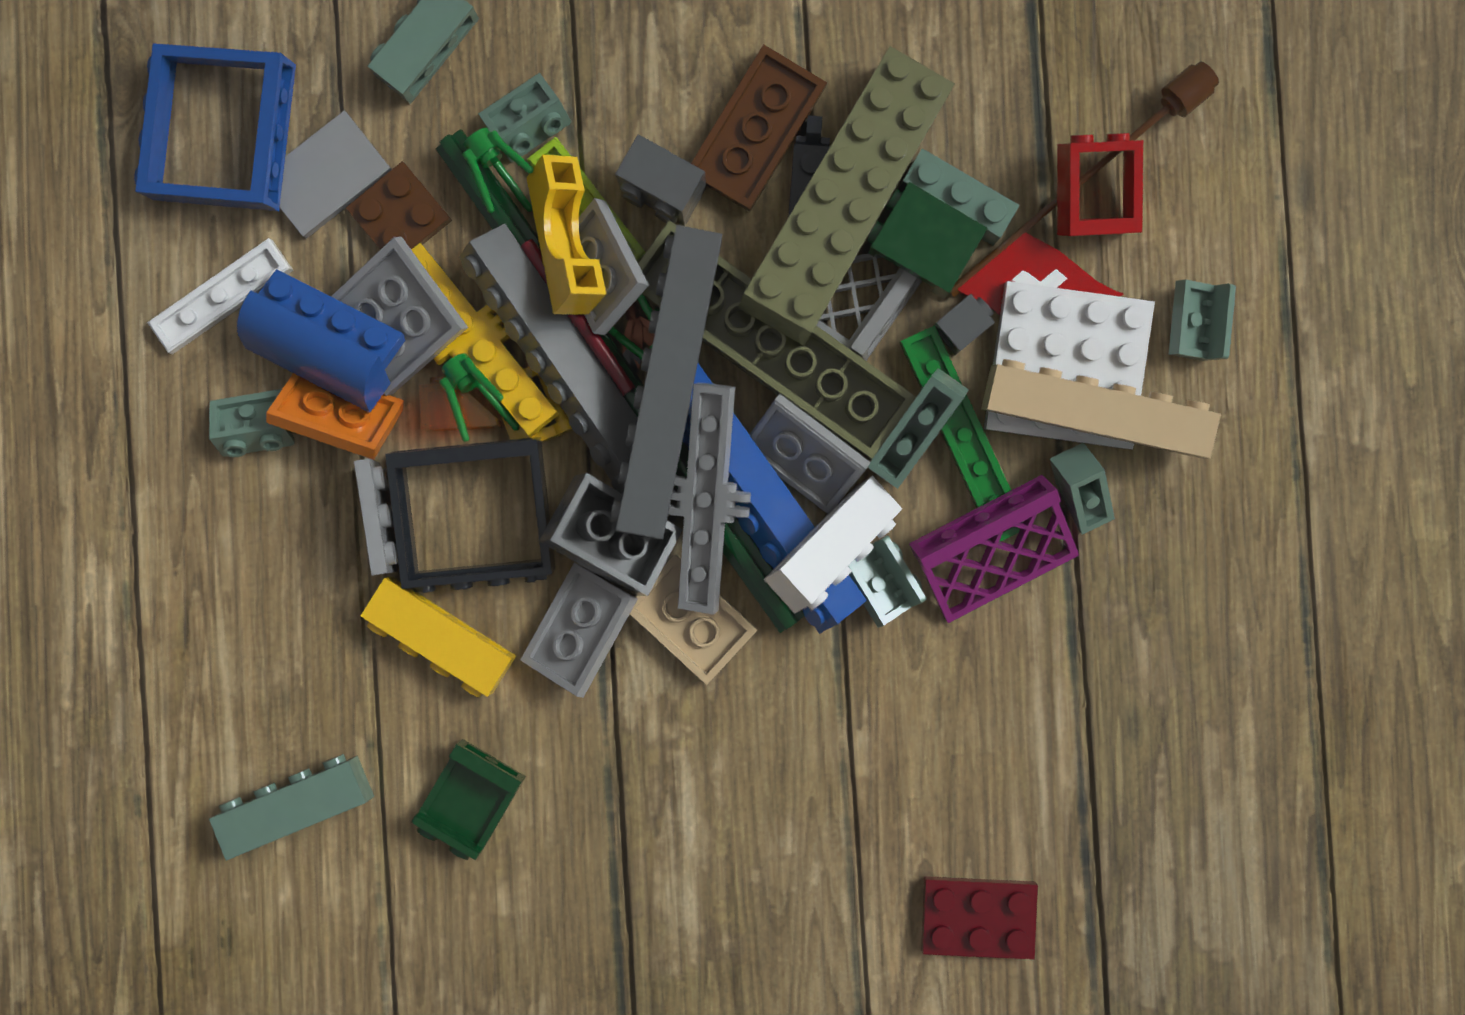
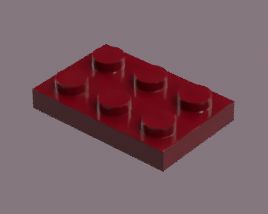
[921,876,1038,960]

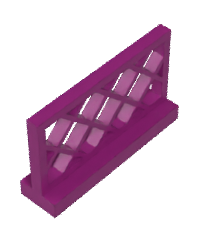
[909,475,1079,623]

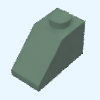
[1050,443,1115,535]

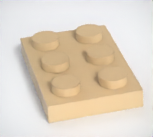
[630,554,757,685]

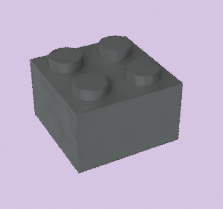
[615,134,706,226]

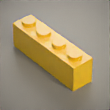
[360,577,516,698]

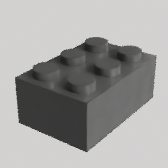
[539,473,683,596]

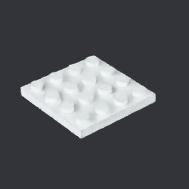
[984,281,1155,449]

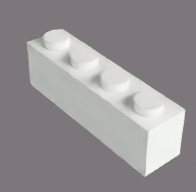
[764,475,902,613]

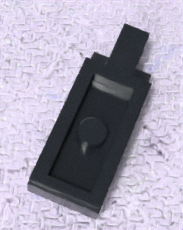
[788,115,830,218]

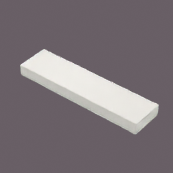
[147,238,293,354]

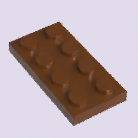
[691,44,827,212]

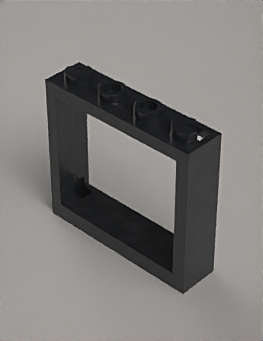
[385,437,556,593]

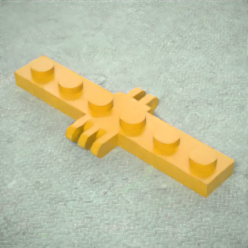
[411,242,559,438]

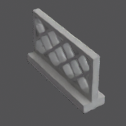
[817,198,922,361]

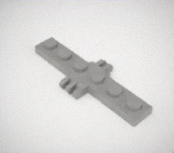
[668,382,751,614]

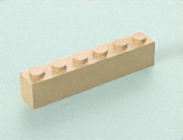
[981,359,1221,459]

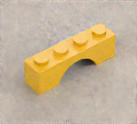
[526,155,606,315]

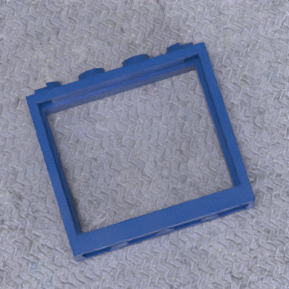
[134,43,296,211]

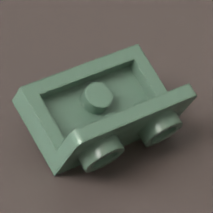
[1168,279,1236,361]
[848,536,927,628]

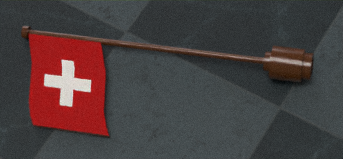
[949,62,1219,316]

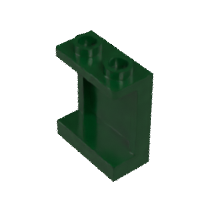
[867,182,988,299]
[411,739,526,860]

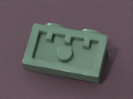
[478,73,571,162]
[209,389,295,457]

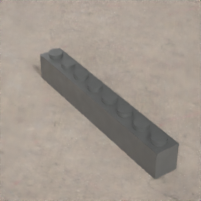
[459,224,638,494]
[611,225,722,541]

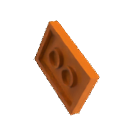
[266,373,404,460]

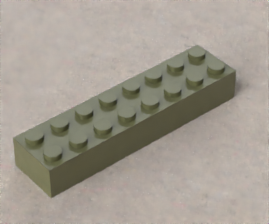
[738,46,955,346]
[638,220,916,461]

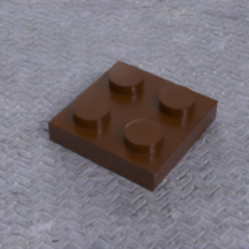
[346,161,452,250]

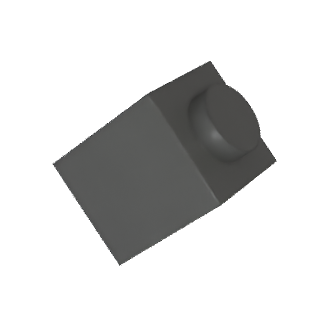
[933,294,995,355]

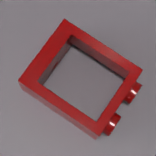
[1057,133,1144,236]

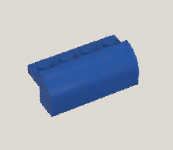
[237,269,406,413]

